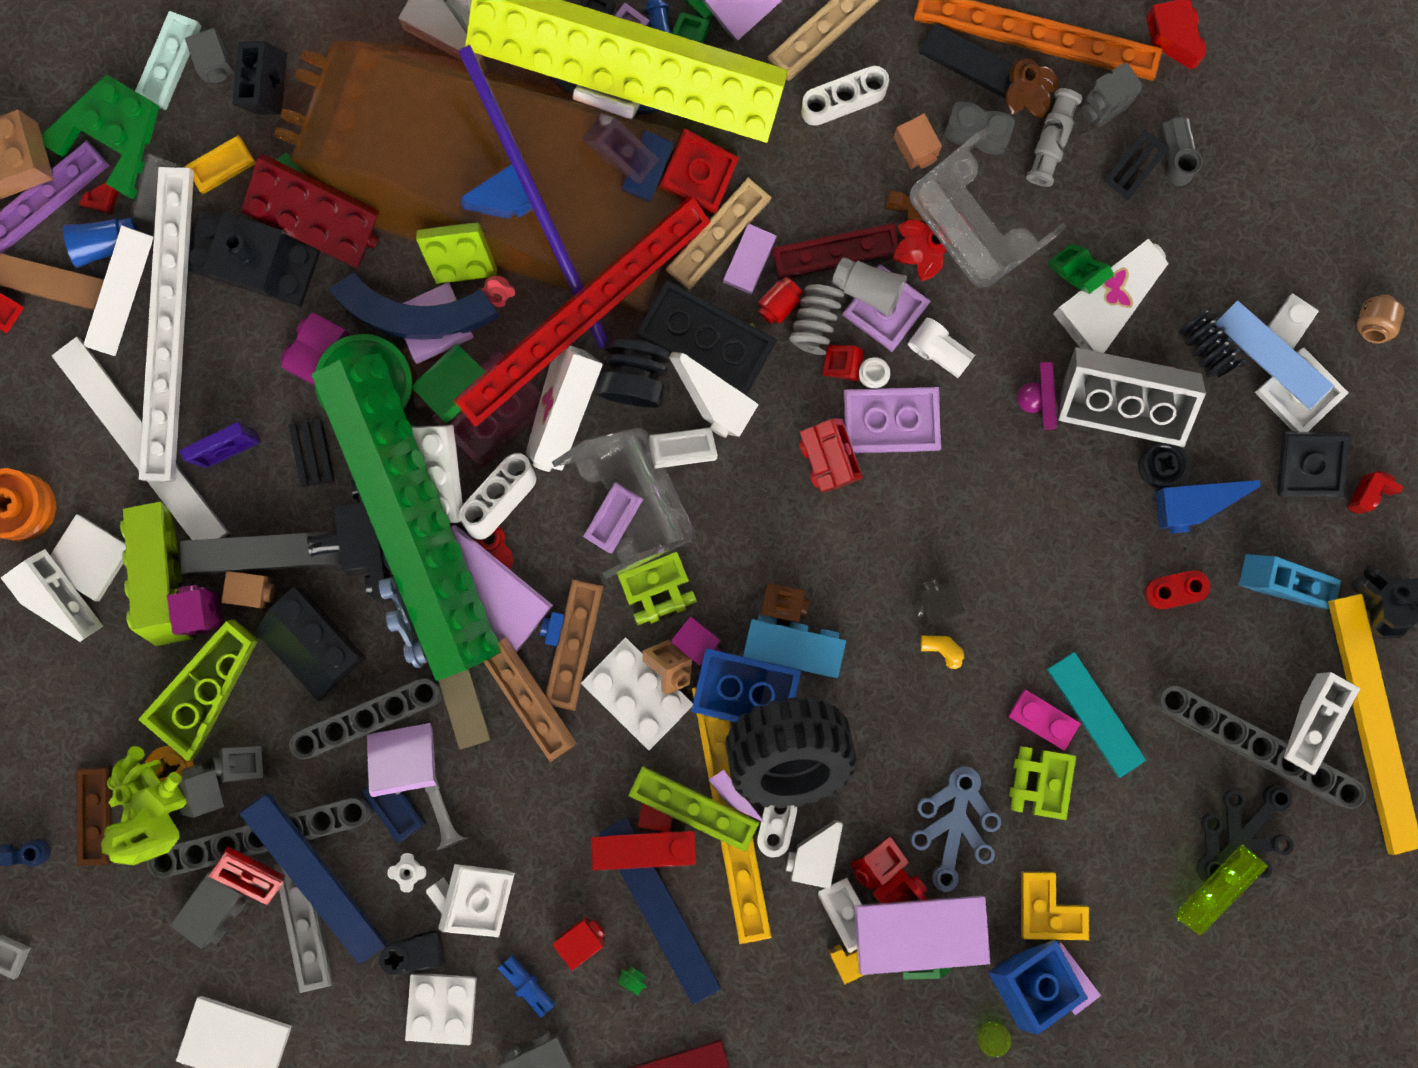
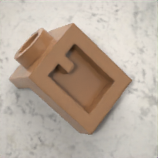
[642,640,692,695]

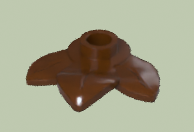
[1006,58,1060,119]

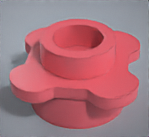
[479,276,515,307]

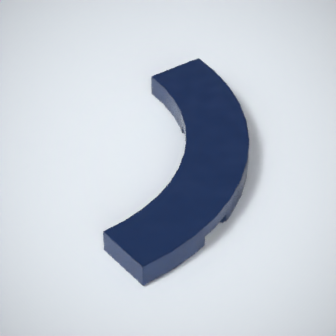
[329,272,500,340]

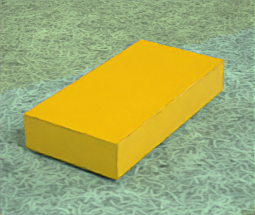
[185,135,256,194]

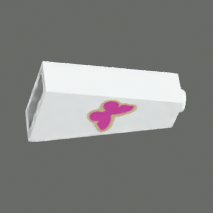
[1053,239,1168,353]
[525,345,603,472]

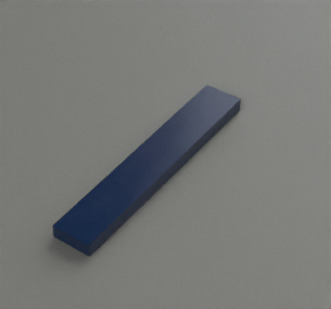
[239,792,387,965]
[599,816,721,1005]

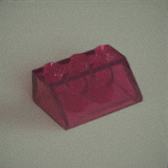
[430,350,542,468]

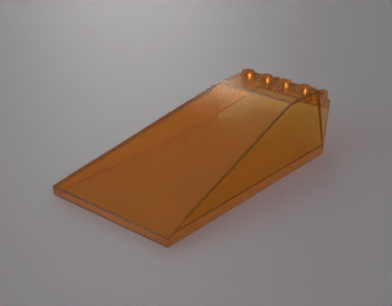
[274,41,684,315]

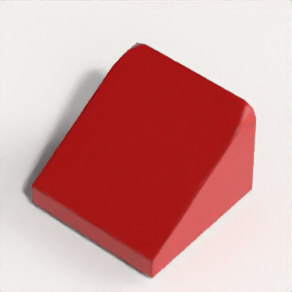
[822,344,864,381]

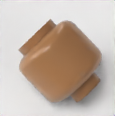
[1356,295,1405,344]

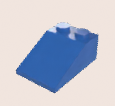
[691,648,801,722]

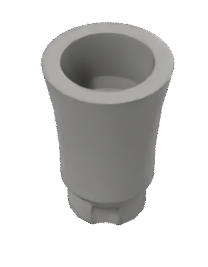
[831,257,907,317]

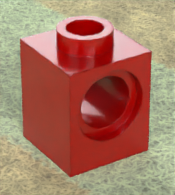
[552,916,606,971]

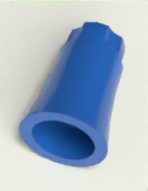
[63,217,139,268]

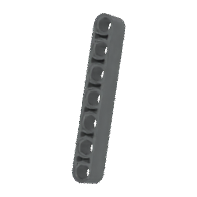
[1153,686,1366,809]
[147,796,373,878]

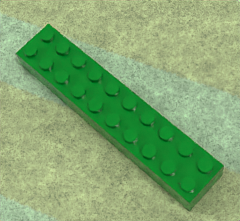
[311,353,501,681]

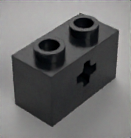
[232,41,287,115]

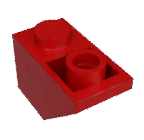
[1146,0,1206,69]

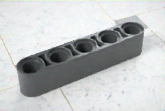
[180,532,341,575]
[289,679,443,760]

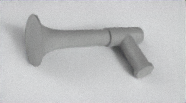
[395,775,468,851]

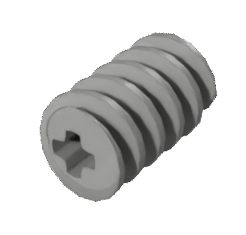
[789,284,845,355]

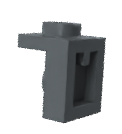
[211,746,263,784]

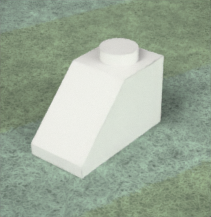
[786,820,843,889]

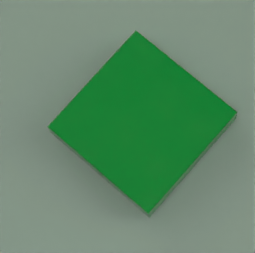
[412,343,486,424]

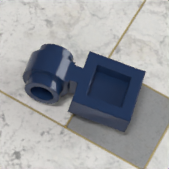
[0,839,51,867]

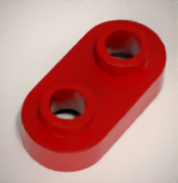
[1144,570,1210,610]

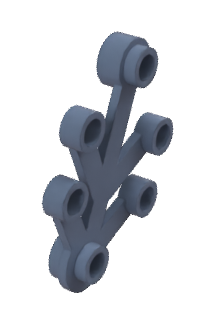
[379,551,428,668]
[910,766,1001,892]

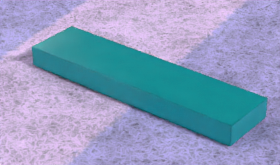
[1046,652,1147,778]

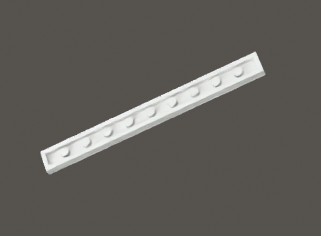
[139,167,194,482]

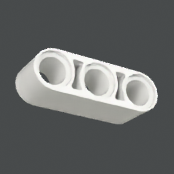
[801,66,889,126]
[459,453,536,539]

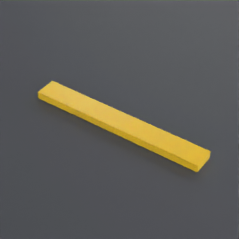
[1328,594,1418,855]
[692,687,771,944]

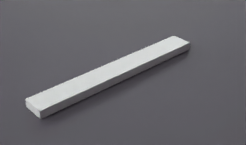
[52,337,230,540]

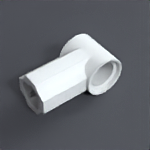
[908,318,975,378]

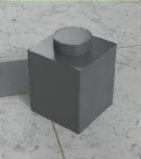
[185,28,235,83]
[178,764,224,818]

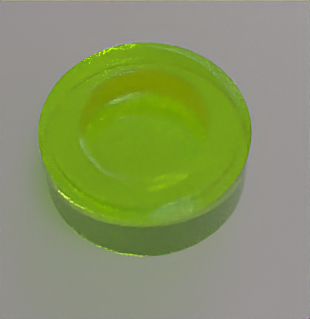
[977,1021,1011,1057]

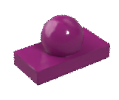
[1017,362,1057,430]

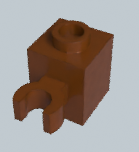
[760,583,810,623]

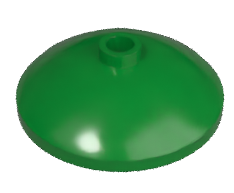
[314,334,412,413]

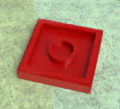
[658,128,740,215]

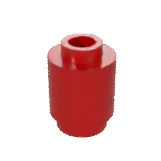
[757,277,803,324]

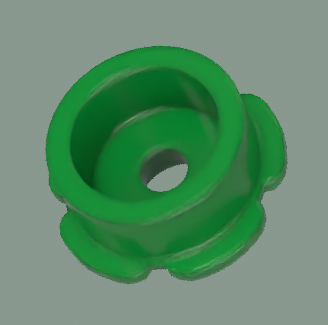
[616,966,647,996]

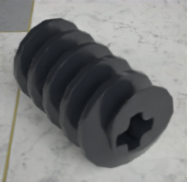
[1178,308,1246,378]

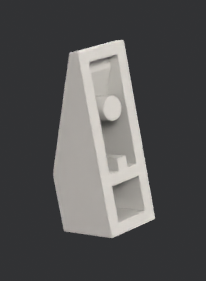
[669,352,759,438]
[1,549,103,642]
[1284,672,1360,775]

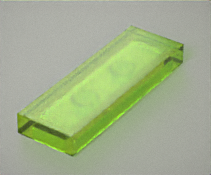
[1175,844,1268,936]

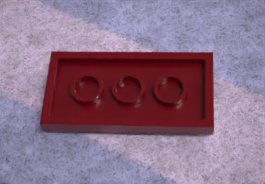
[241,154,380,268]

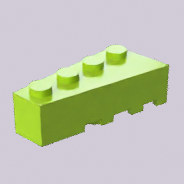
[120,502,193,646]
[138,619,259,762]

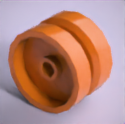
[0,468,57,542]

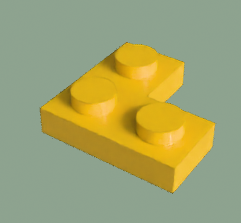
[1021,871,1089,940]

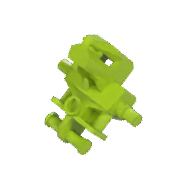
[101,746,186,865]

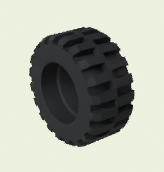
[725,697,857,808]

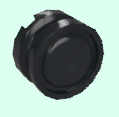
[1138,442,1189,488]

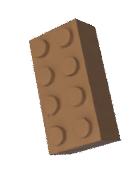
[0,110,54,199]

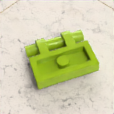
[618,552,697,626]
[1009,746,1076,820]

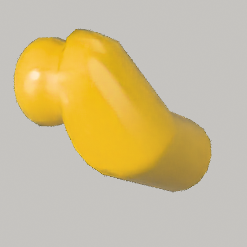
[920,635,965,669]

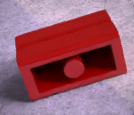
[799,419,863,492]

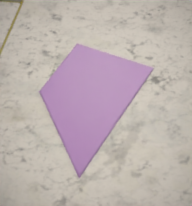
[709,770,764,822]

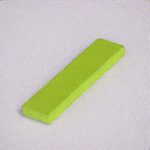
[628,766,759,852]

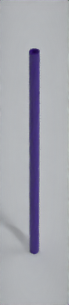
[458,45,608,349]

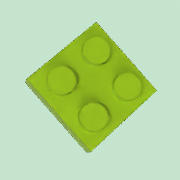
[416,222,497,284]

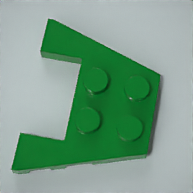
[42,75,159,200]

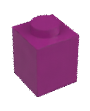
[670,617,722,666]

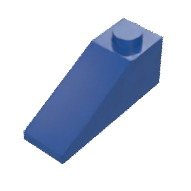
[1155,480,1260,534]

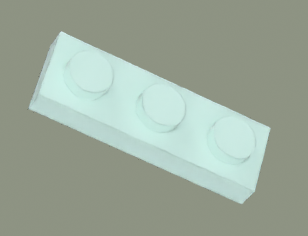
[135,11,202,110]

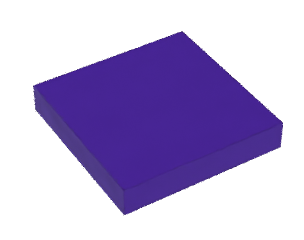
[179,422,261,469]

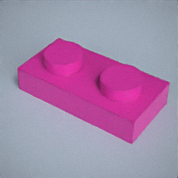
[1007,689,1081,751]

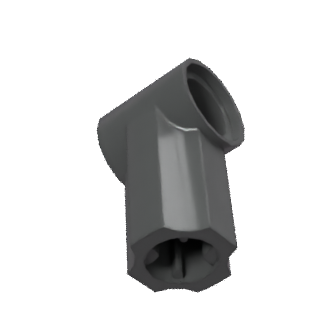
[1160,117,1203,186]

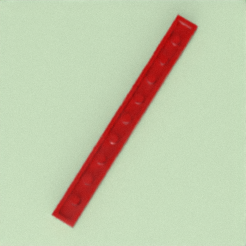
[452,197,711,427]

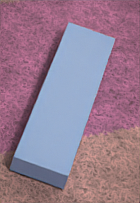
[1215,300,1334,410]

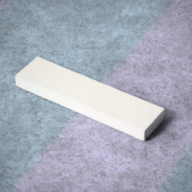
[83,225,154,356]

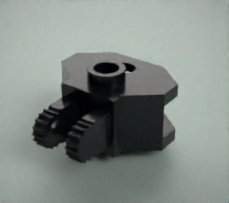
[1352,565,1418,639]

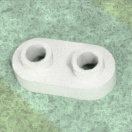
[757,805,797,857]

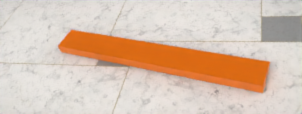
[914,0,1163,81]

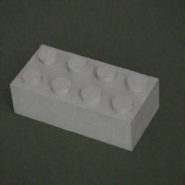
[1057,347,1206,447]

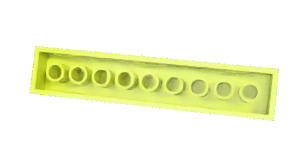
[465,0,789,143]

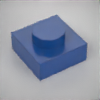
[540,612,564,646]

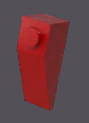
[591,831,696,871]

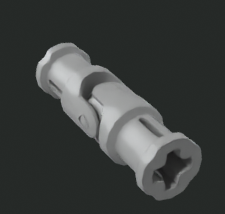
[1026,88,1083,187]

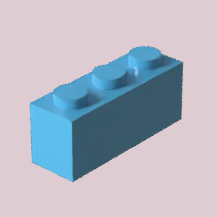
[743,615,846,679]

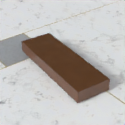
[76,767,113,866]

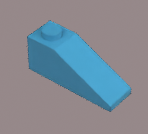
[1239,554,1342,610]

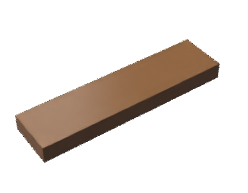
[0,254,104,310]
[545,579,604,711]
[484,637,577,762]

